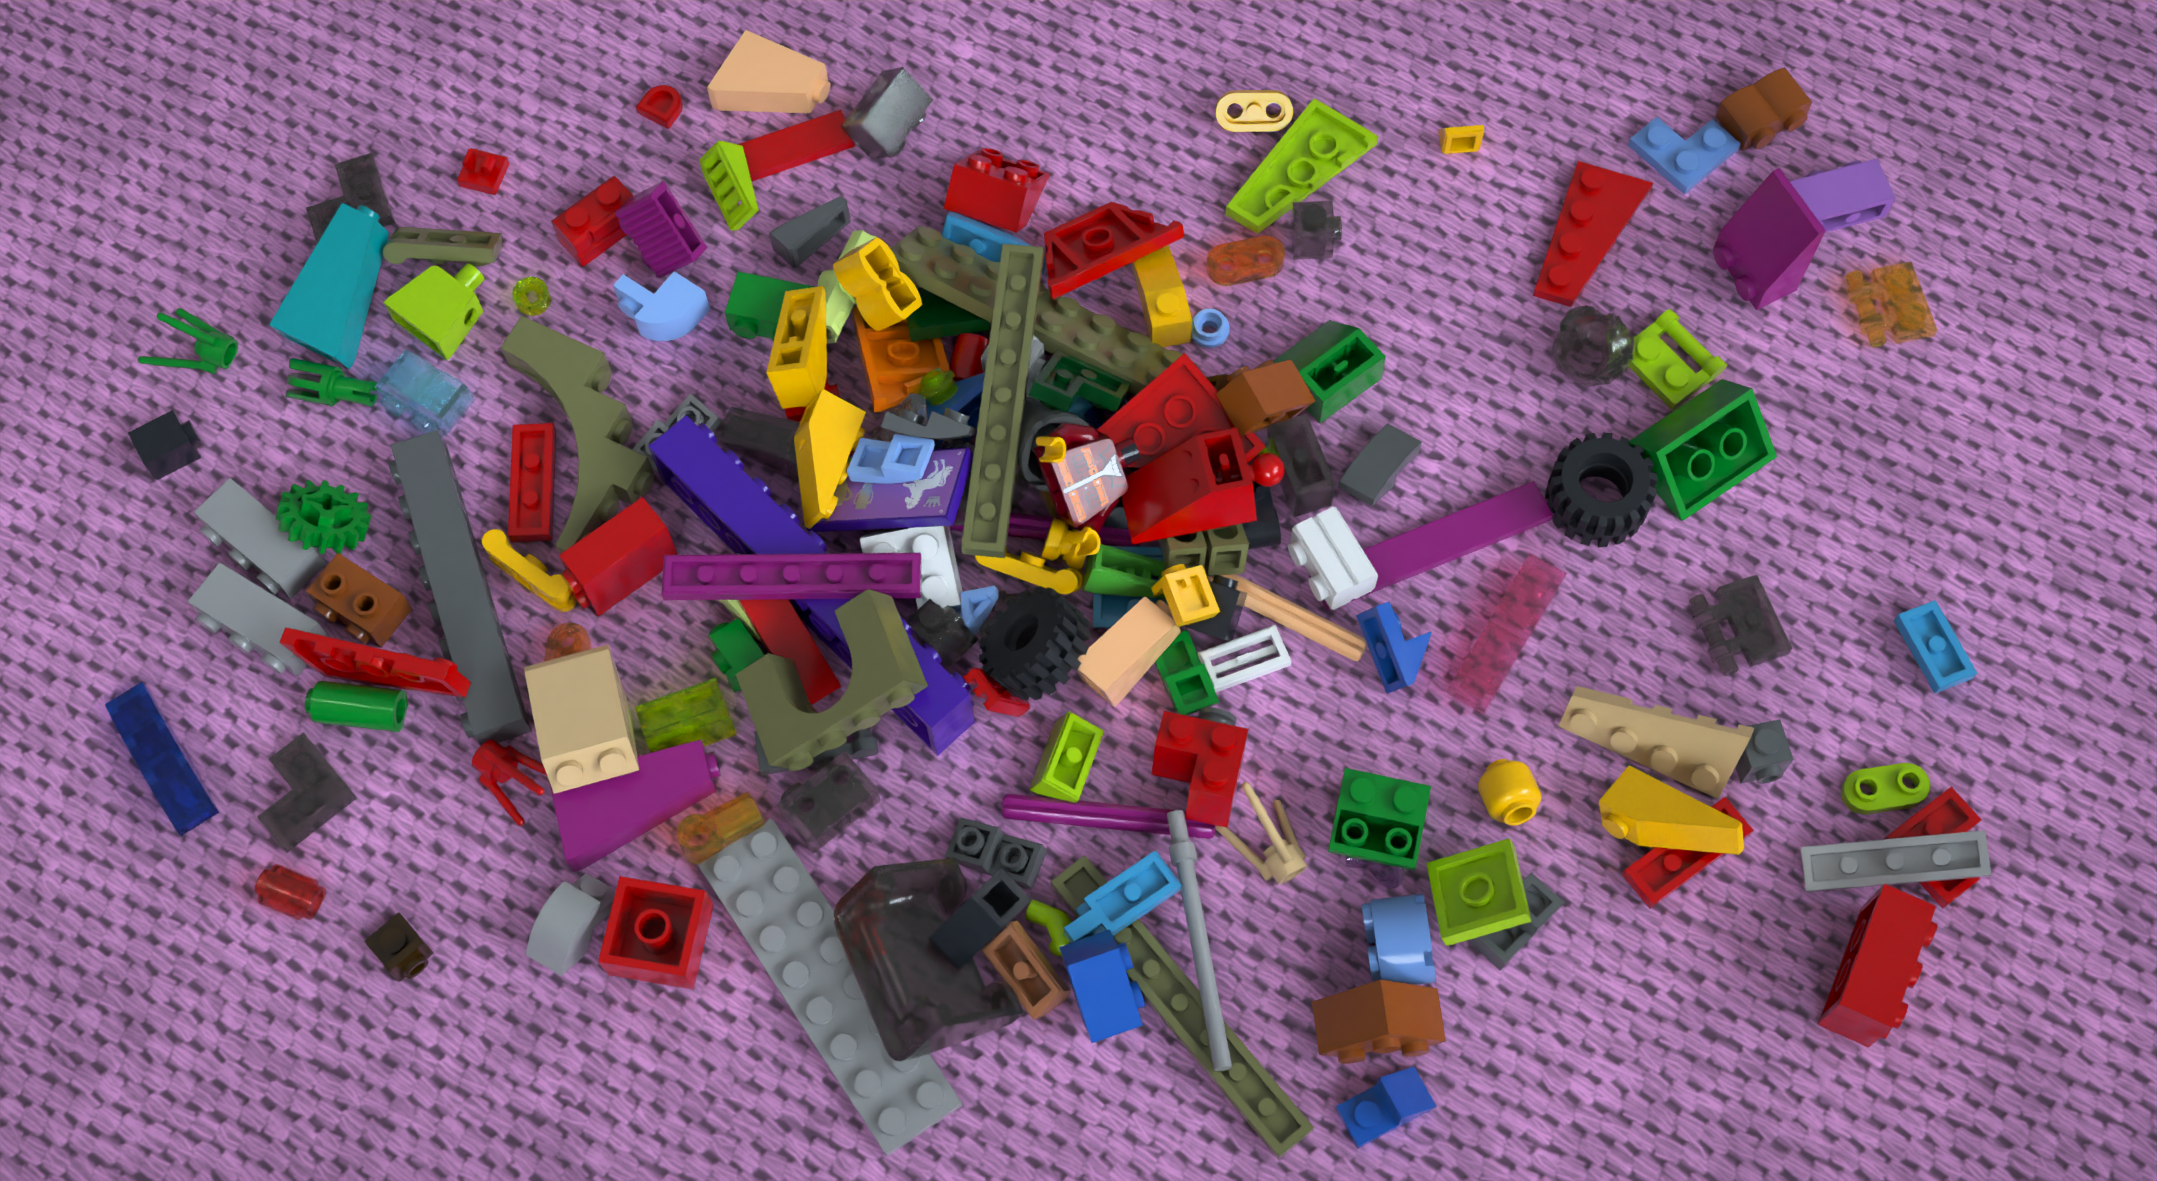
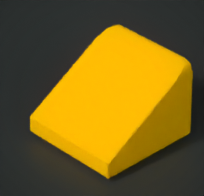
[1438,125,1484,154]

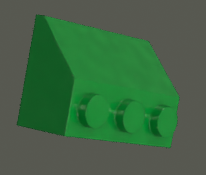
[1628,379,1777,521]

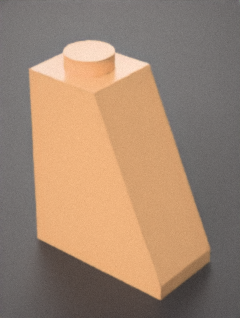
[707,30,830,113]
[1077,596,1181,707]

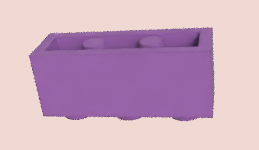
[1790,159,1896,233]

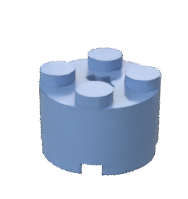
[1362,893,1436,985]

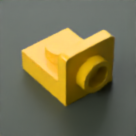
[1151,564,1220,627]

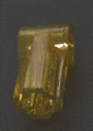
[676,792,765,865]

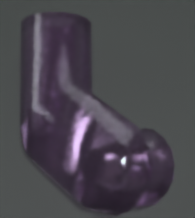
[1345,856,1405,889]

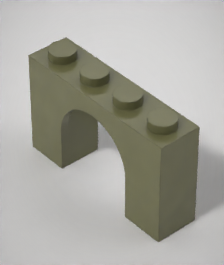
[736,589,928,771]

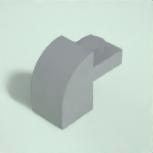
[525,873,616,976]

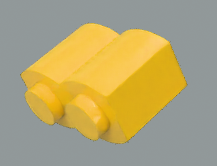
[833,237,922,331]

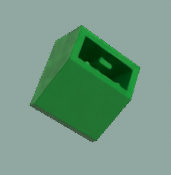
[1273,320,1386,424]
[1328,768,1431,871]

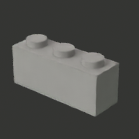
[193,478,326,599]
[188,562,329,676]

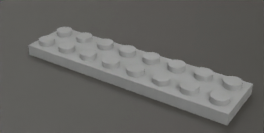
[698,818,963,1157]

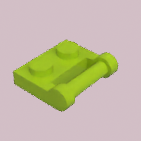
[1617,309,1727,411]

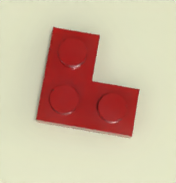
[1883,786,1982,909]

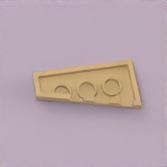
[1558,686,1754,799]

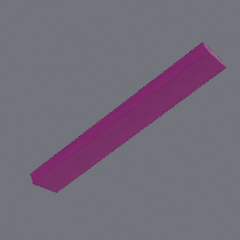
[1309,481,1553,611]
[661,553,922,600]

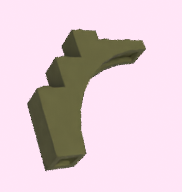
[500,316,654,554]

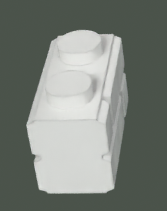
[1288,506,1378,610]

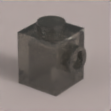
[1290,201,1342,260]

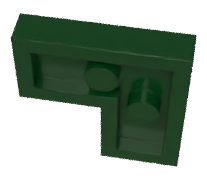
[1029,350,1132,412]

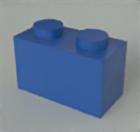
[1059,929,1145,1043]

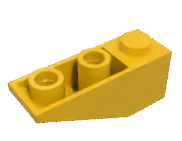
[794,389,866,529]

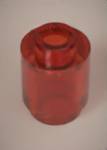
[254,864,326,920]

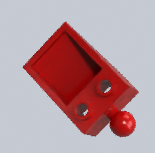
[1121,428,1285,545]

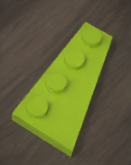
[1225,98,1379,234]

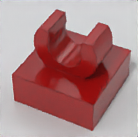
[457,148,510,195]

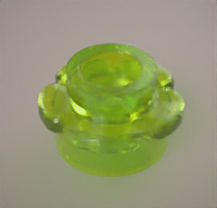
[919,368,958,406]

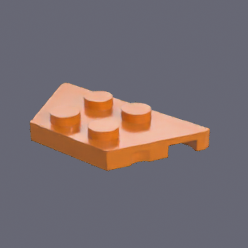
[852,307,950,412]

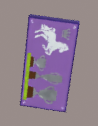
[802,448,974,532]

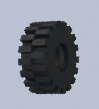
[979,586,1091,701]

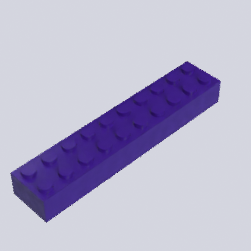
[648,415,975,756]

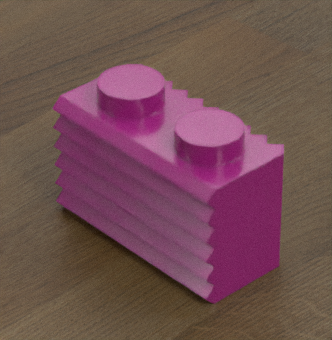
[615,181,708,278]

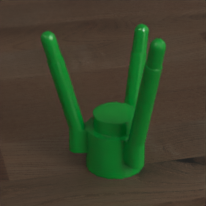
[138,308,238,374]

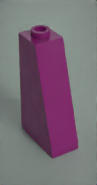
[549,739,721,872]

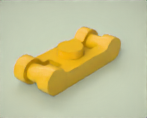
[482,529,577,612]
[975,546,1084,595]

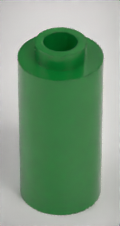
[305,681,408,732]

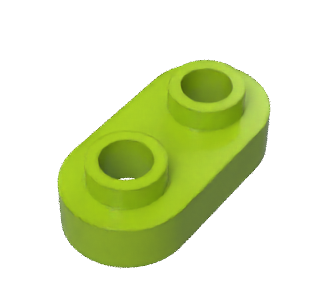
[1841,763,1930,815]

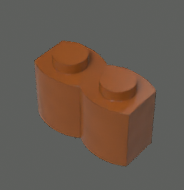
[1716,67,1812,151]

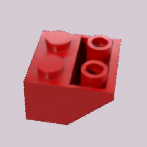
[943,148,1050,233]

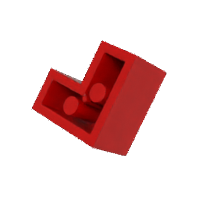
[1151,711,1248,828]

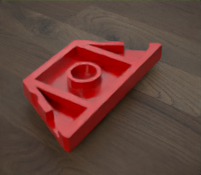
[1044,202,1184,299]

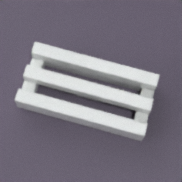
[1197,625,1291,692]

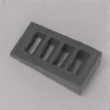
[769,196,851,268]

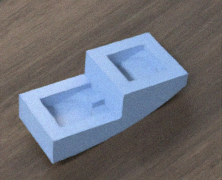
[846,434,935,484]

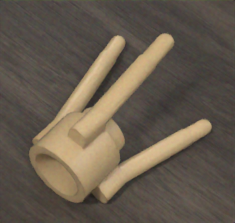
[1215,782,1308,885]

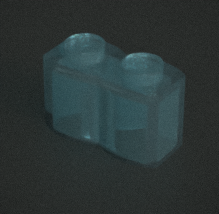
[375,350,475,437]

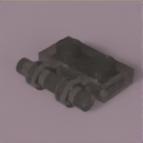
[1689,575,1793,676]

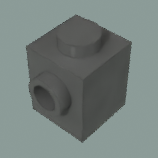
[1735,719,1794,784]

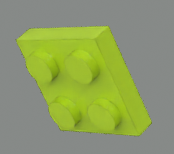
[1426,838,1532,946]

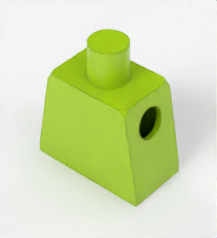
[383,263,485,361]

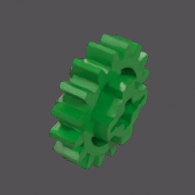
[276,480,371,554]

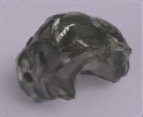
[1551,305,1635,387]

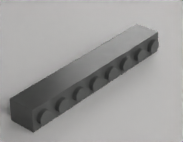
[388,430,532,745]

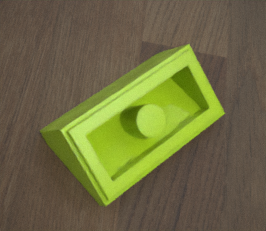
[1029,711,1104,803]

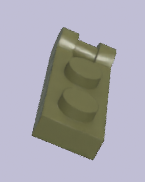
[383,227,502,266]

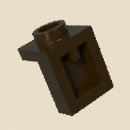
[364,912,434,982]

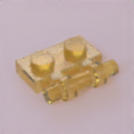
[1845,262,1938,347]

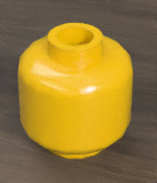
[1477,759,1542,826]

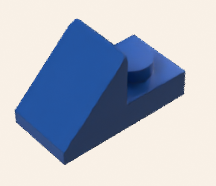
[1356,601,1431,694]
[1335,1067,1437,1149]

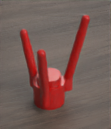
[471,739,547,826]

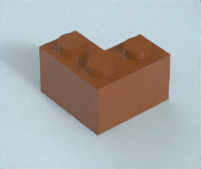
[1312,979,1446,1064]

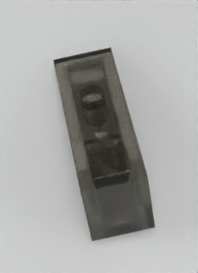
[714,407,800,482]

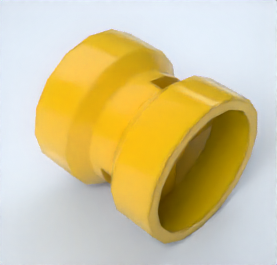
[1041,518,1086,570]

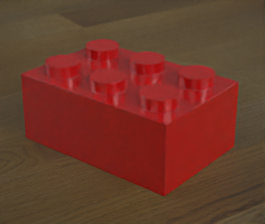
[1817,883,1938,1048]

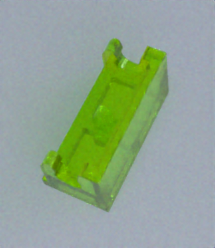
[635,678,737,753]

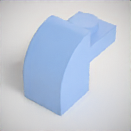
[613,271,710,341]

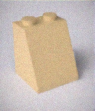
[524,644,639,794]

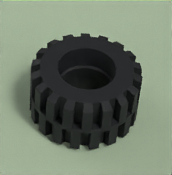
[1545,432,1658,547]

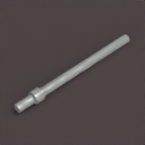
[1167,810,1232,1071]

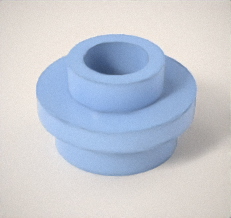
[1191,309,1229,348]

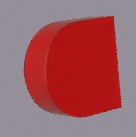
[635,85,683,129]

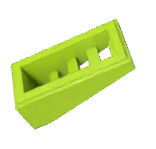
[699,141,759,231]

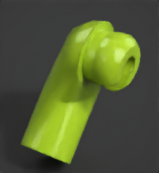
[1025,899,1072,957]

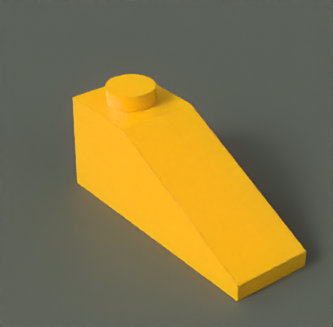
[1131,245,1192,347]
[766,286,827,409]
[1599,765,1744,855]

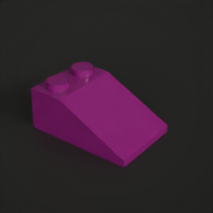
[1713,168,1826,310]

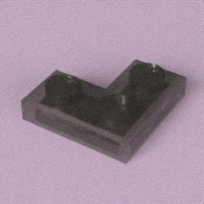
[306,153,395,243]
[258,732,357,853]

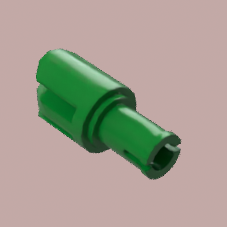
[285,358,379,407]

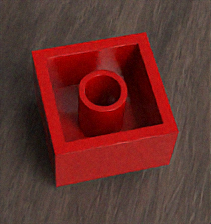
[598,876,714,990]

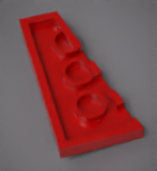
[1533,161,1653,307]

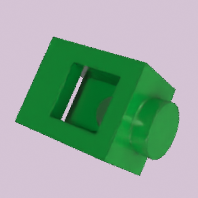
[708,618,765,693]

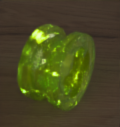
[512,277,551,316]

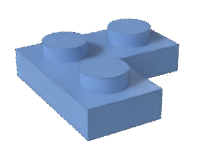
[1628,117,1741,195]

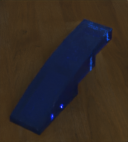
[105,682,219,836]

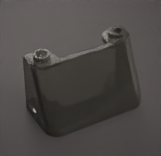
[834,857,1024,1062]

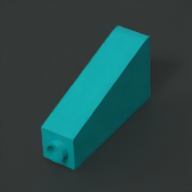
[269,203,389,369]

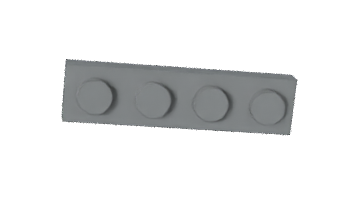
[1801,830,1991,892]

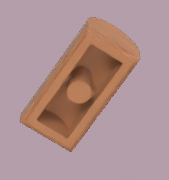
[981,921,1071,1020]

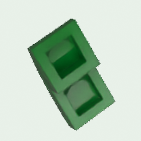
[1154,630,1219,716]

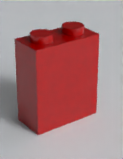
[559,497,678,617]

